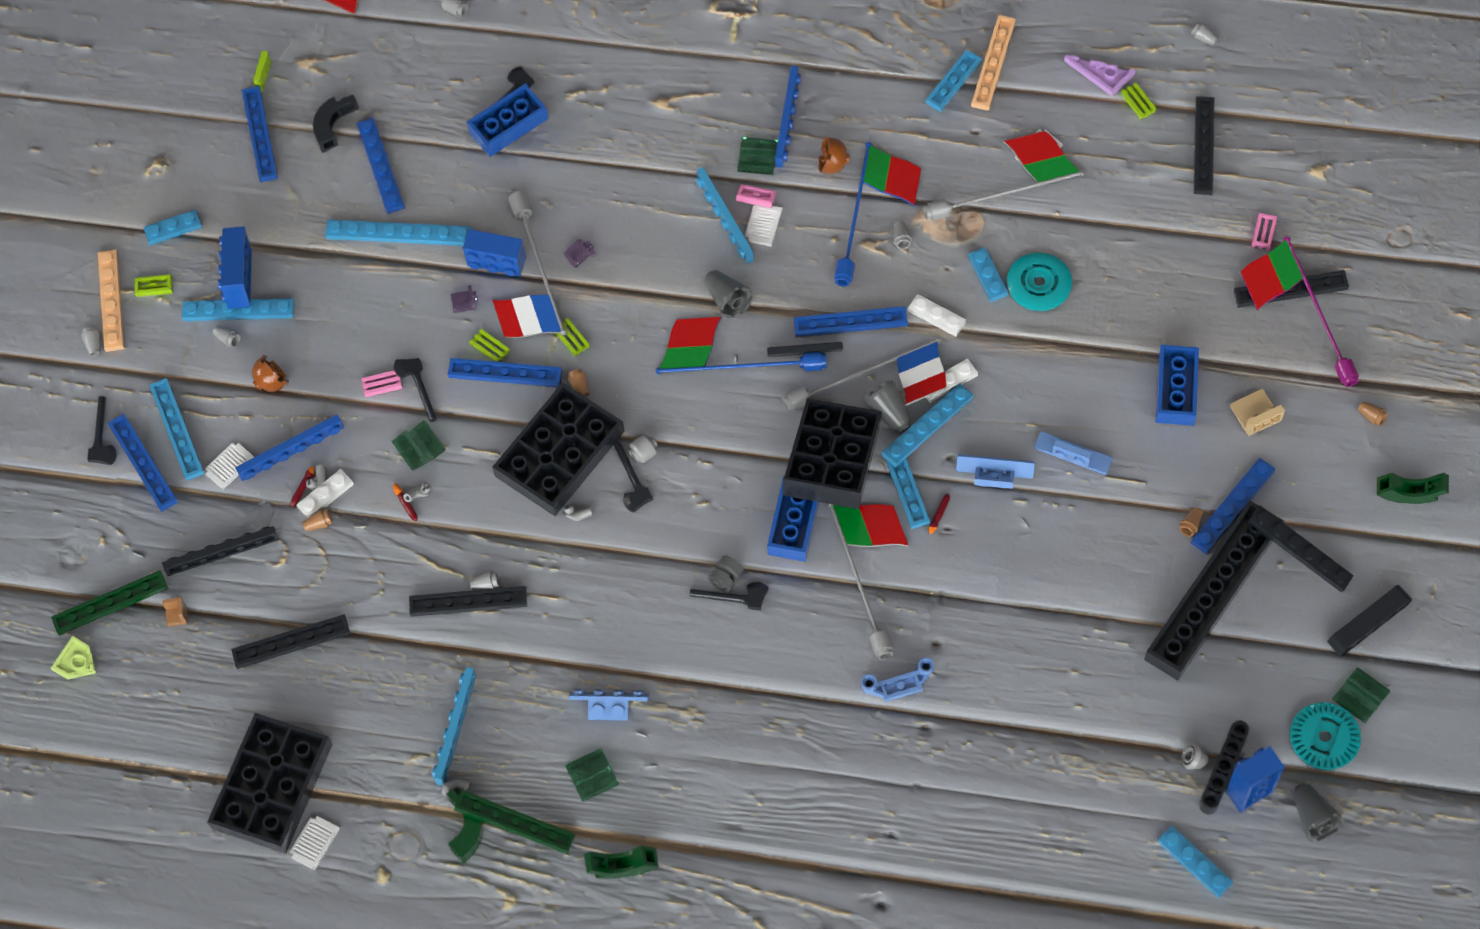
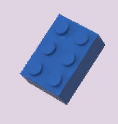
[463,229,526,276]

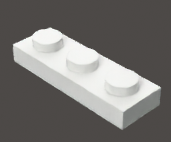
[908,294,966,337]
[926,358,978,403]
[297,469,354,518]

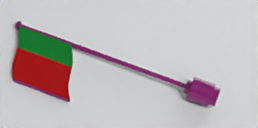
[1241,236,1359,387]

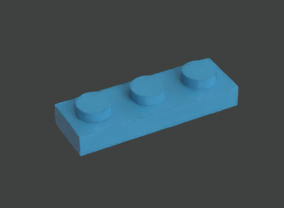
[144,209,202,245]
[968,247,1008,302]

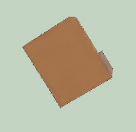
[162,597,188,627]

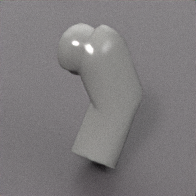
[306,465,326,491]
[403,483,431,502]
[563,504,592,521]
[441,778,471,796]

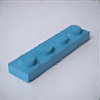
[926,50,981,112]
[886,459,930,529]
[1157,826,1233,898]

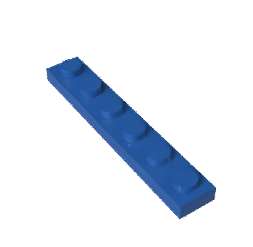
[775,66,802,168]
[242,86,278,183]
[357,117,405,214]
[794,306,908,337]
[448,358,562,387]
[108,414,178,512]
[235,414,344,481]
[1191,458,1276,554]

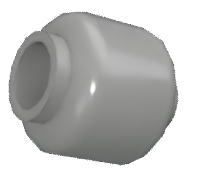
[628,435,658,463]

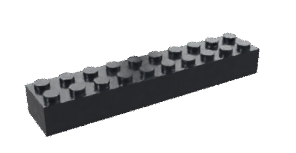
[1144,501,1284,681]

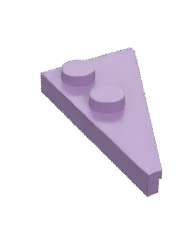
[1064,55,1135,96]

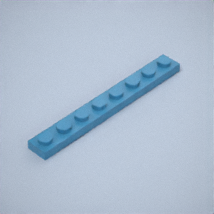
[325,219,473,246]

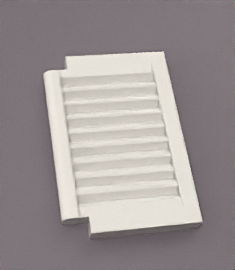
[744,205,783,247]
[205,443,254,490]
[289,816,340,870]

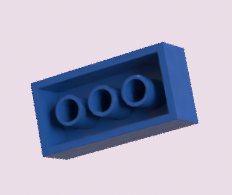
[467,83,548,157]
[218,226,252,309]
[1155,345,1199,426]
[767,476,819,562]
[1226,746,1285,812]

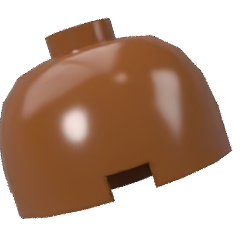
[818,137,850,174]
[252,355,289,392]

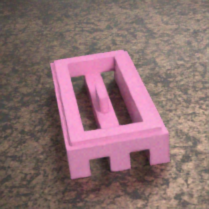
[736,184,776,208]
[1251,213,1277,251]
[361,370,402,397]

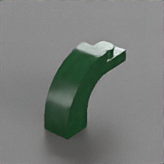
[1377,472,1449,504]
[446,789,484,864]
[584,845,659,879]

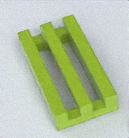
[253,50,272,91]
[1120,83,1156,120]
[135,274,173,297]
[555,318,589,357]
[469,329,510,362]

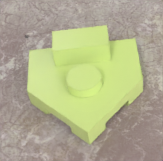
[51,636,96,679]

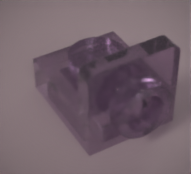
[563,239,596,268]
[451,285,478,313]

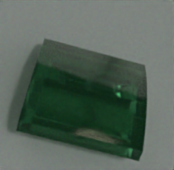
[737,137,778,175]
[392,420,446,470]
[1332,667,1390,724]
[565,748,619,802]

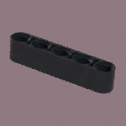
[1327,585,1413,657]
[1199,720,1249,815]

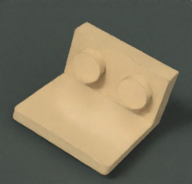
[1230,389,1285,436]

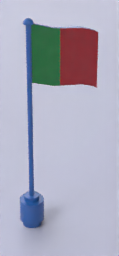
[834,142,921,287]
[656,317,827,375]

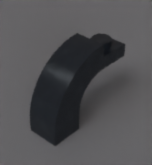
[313,94,359,153]

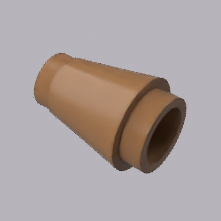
[568,369,590,397]
[1358,401,1388,426]
[1179,508,1203,537]
[302,509,333,532]

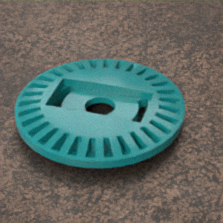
[1007,252,1072,311]
[1289,702,1361,770]

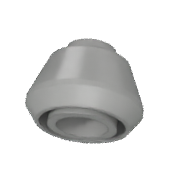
[1182,743,1208,770]

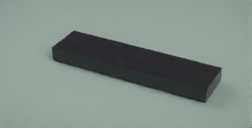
[767,342,843,357]

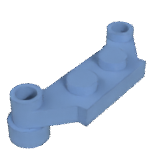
[861,657,934,702]

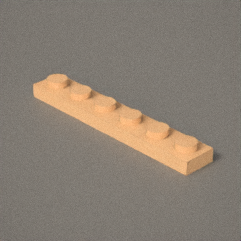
[971,15,1016,111]
[98,249,124,352]

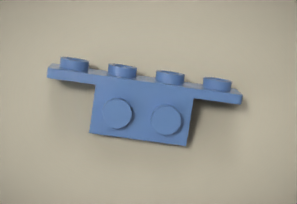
[1034,432,1113,475]
[956,454,1035,489]
[569,689,649,720]

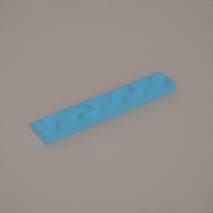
[696,168,754,264]
[182,298,295,321]
[149,378,204,481]
[881,383,974,468]
[432,667,476,786]

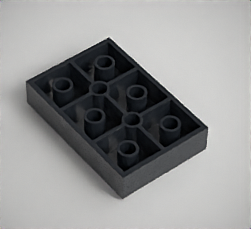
[492,382,625,516]
[782,398,882,509]
[207,713,332,854]

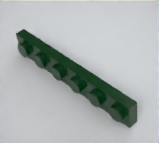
[51,570,169,636]
[454,790,575,854]

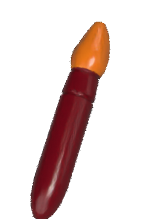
[393,483,418,521]

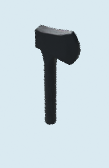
[497,66,535,102]
[394,358,437,422]
[87,396,117,466]
[614,442,653,513]
[689,582,769,611]

